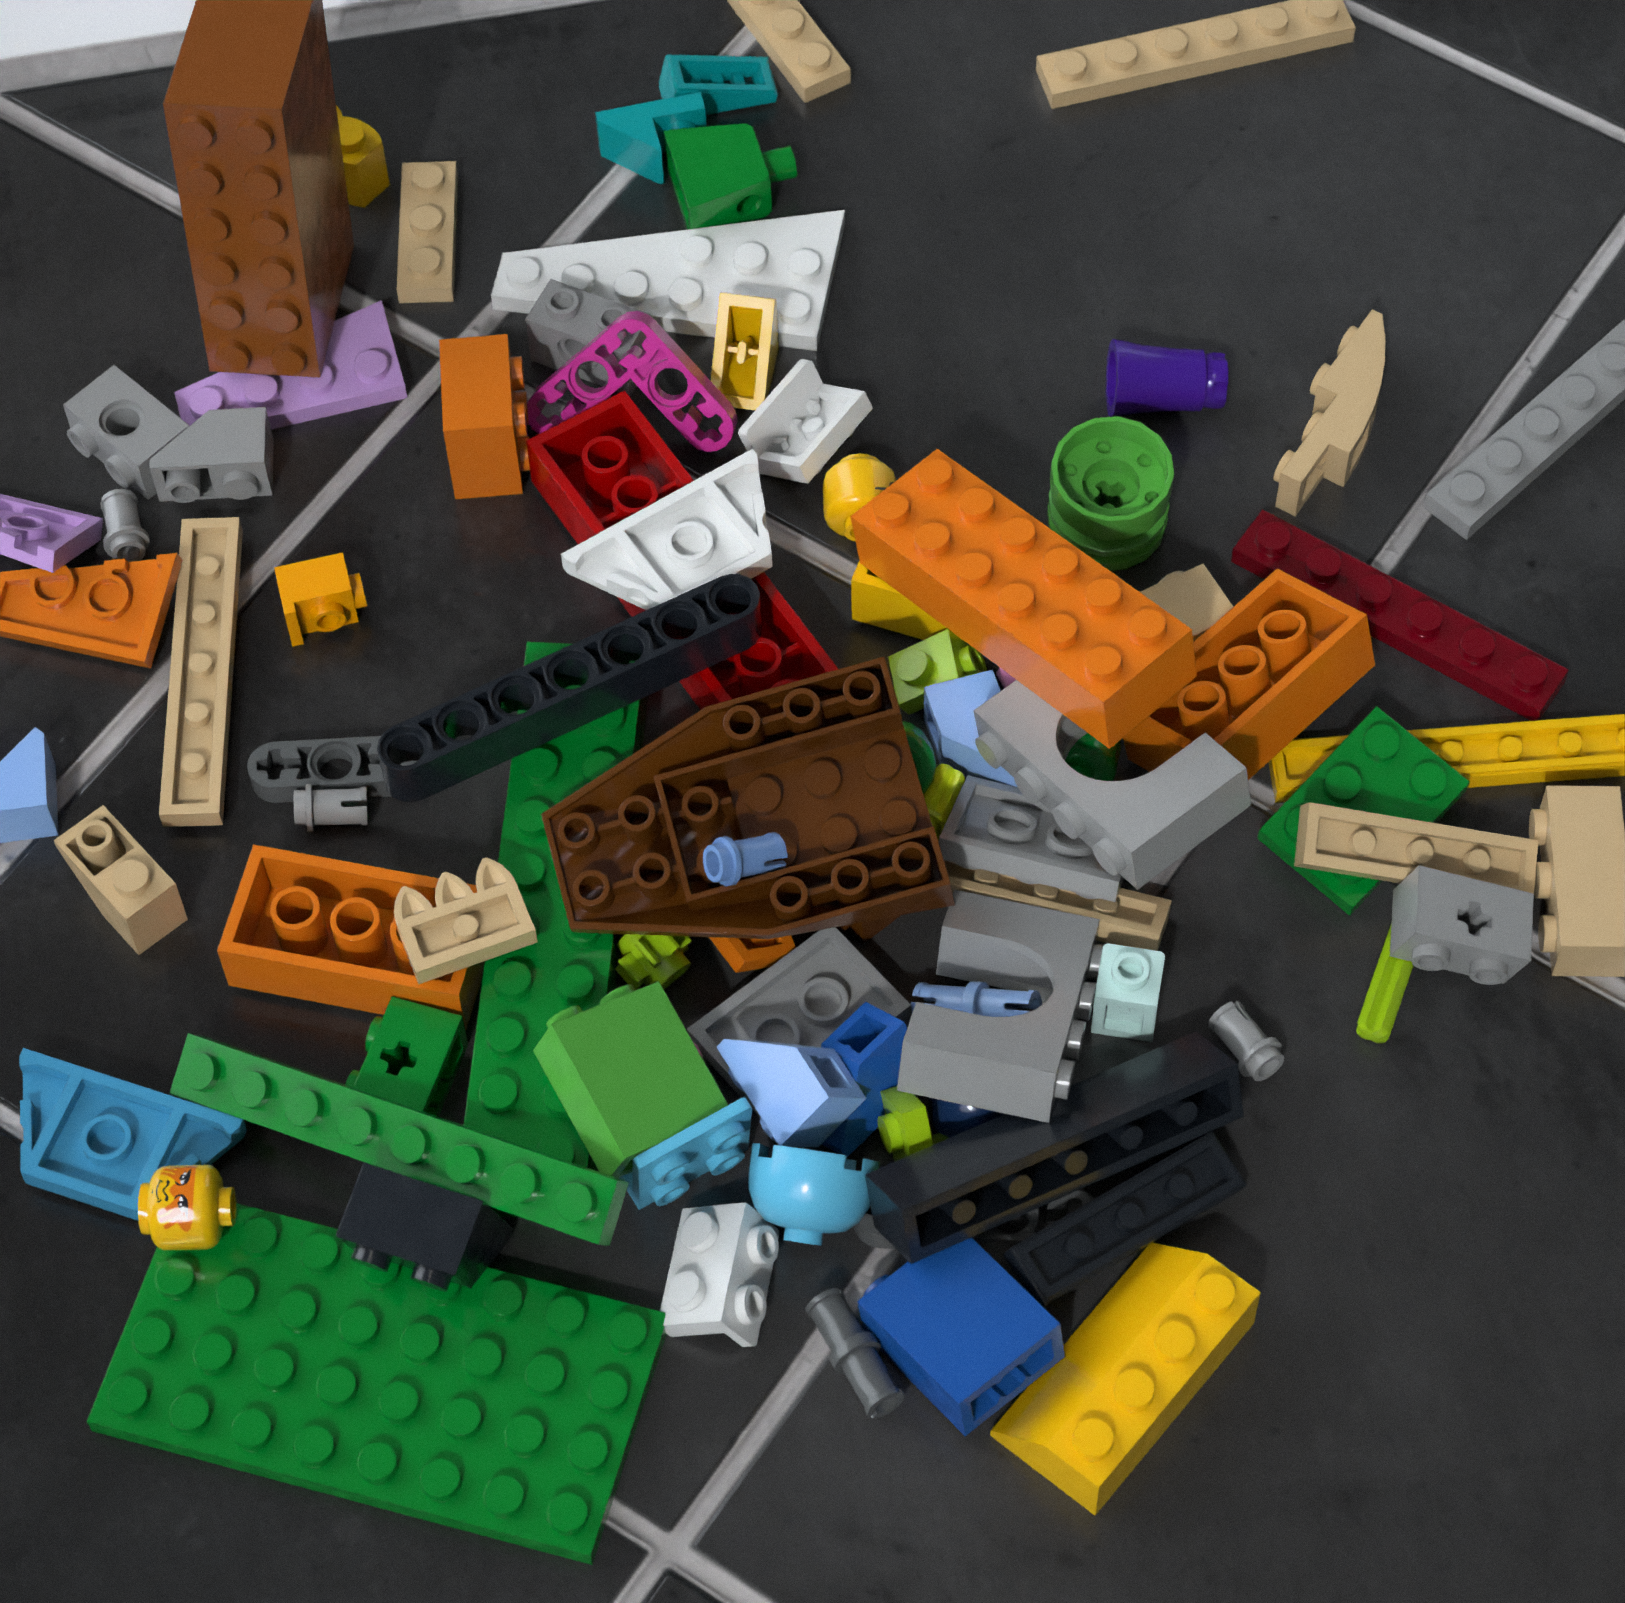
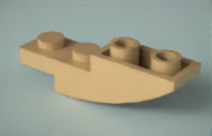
[1274,309,1385,516]

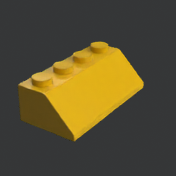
[990,1243,1261,1515]

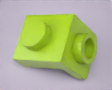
[888,629,987,715]
[877,1086,949,1161]

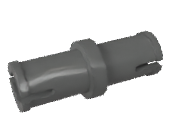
[806,1288,905,1419]

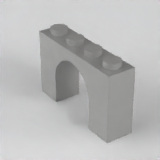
[973,680,1251,890]
[897,890,1104,1123]

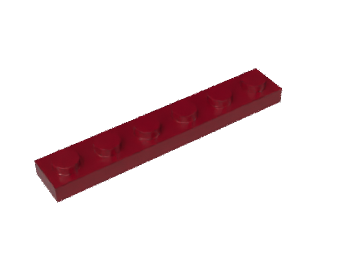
[1231,509,1569,721]

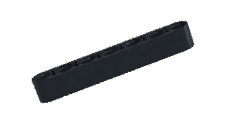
[377,574,762,802]

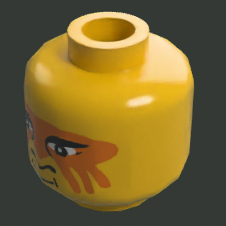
[138,1165,237,1250]

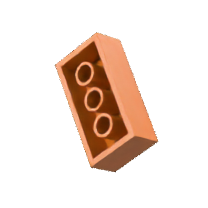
[1123,569,1375,780]
[217,844,485,1030]

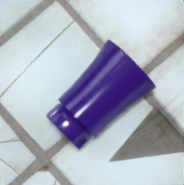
[1106,339,1228,417]

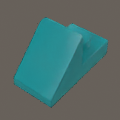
[595,92,706,184]

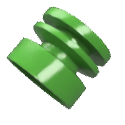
[1047,416,1174,571]

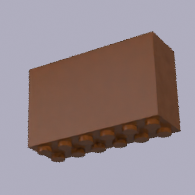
[163,0,354,378]

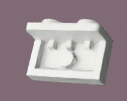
[738,359,873,484]
[660,1202,779,1347]

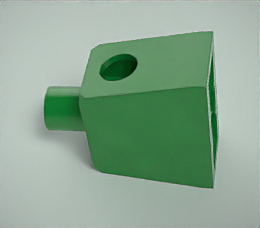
[664,123,797,230]

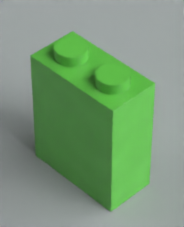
[533,981,728,1178]

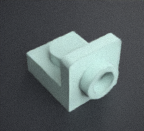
[1091,943,1165,1042]

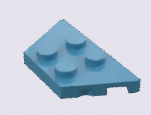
[19,1048,247,1221]

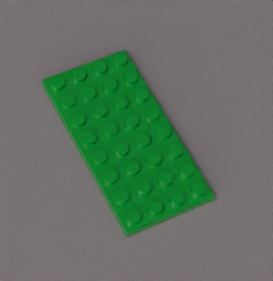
[87,1203,667,1565]

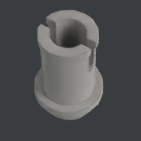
[100,489,150,562]
[293,784,368,832]
[1208,1001,1284,1081]

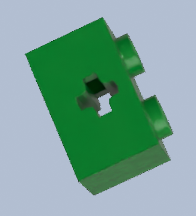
[345,996,468,1117]

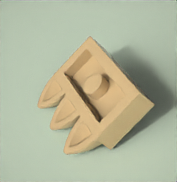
[394,857,538,985]

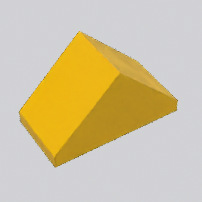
[711,292,779,410]

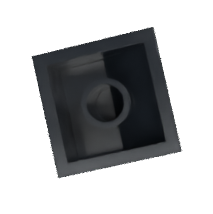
[335,1162,513,1292]

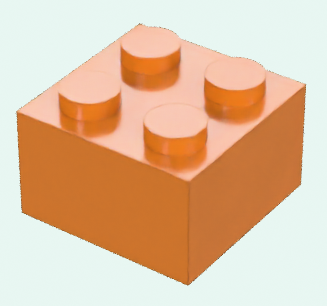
[439,334,530,499]

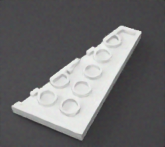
[491,210,845,351]

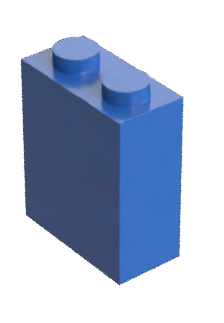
[857,1237,1065,1436]

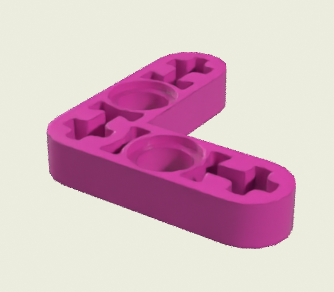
[527,311,738,452]

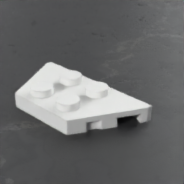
[561,449,772,610]

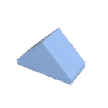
[0,727,59,843]

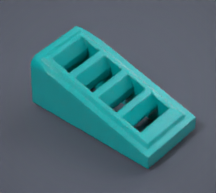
[659,55,778,115]

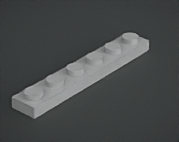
[1423,319,1625,540]

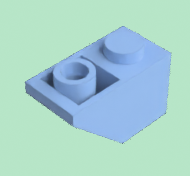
[924,669,1017,787]
[716,1039,867,1147]

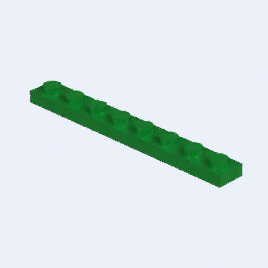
[169,1033,629,1246]

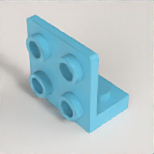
[619,1097,752,1210]

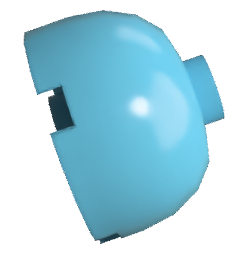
[748,1143,879,1246]

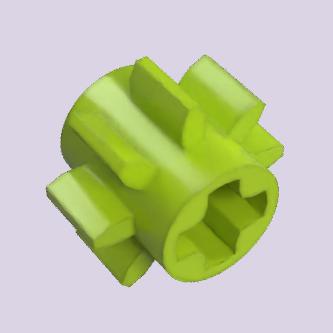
[615,934,692,990]

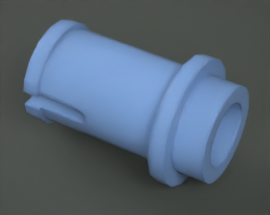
[703,832,787,887]

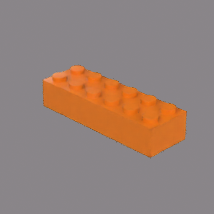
[850,449,1197,749]

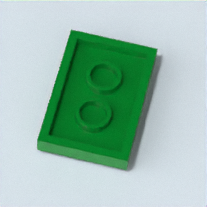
[1257,706,1470,916]

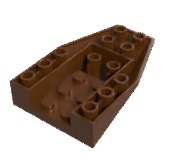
[541,656,955,939]

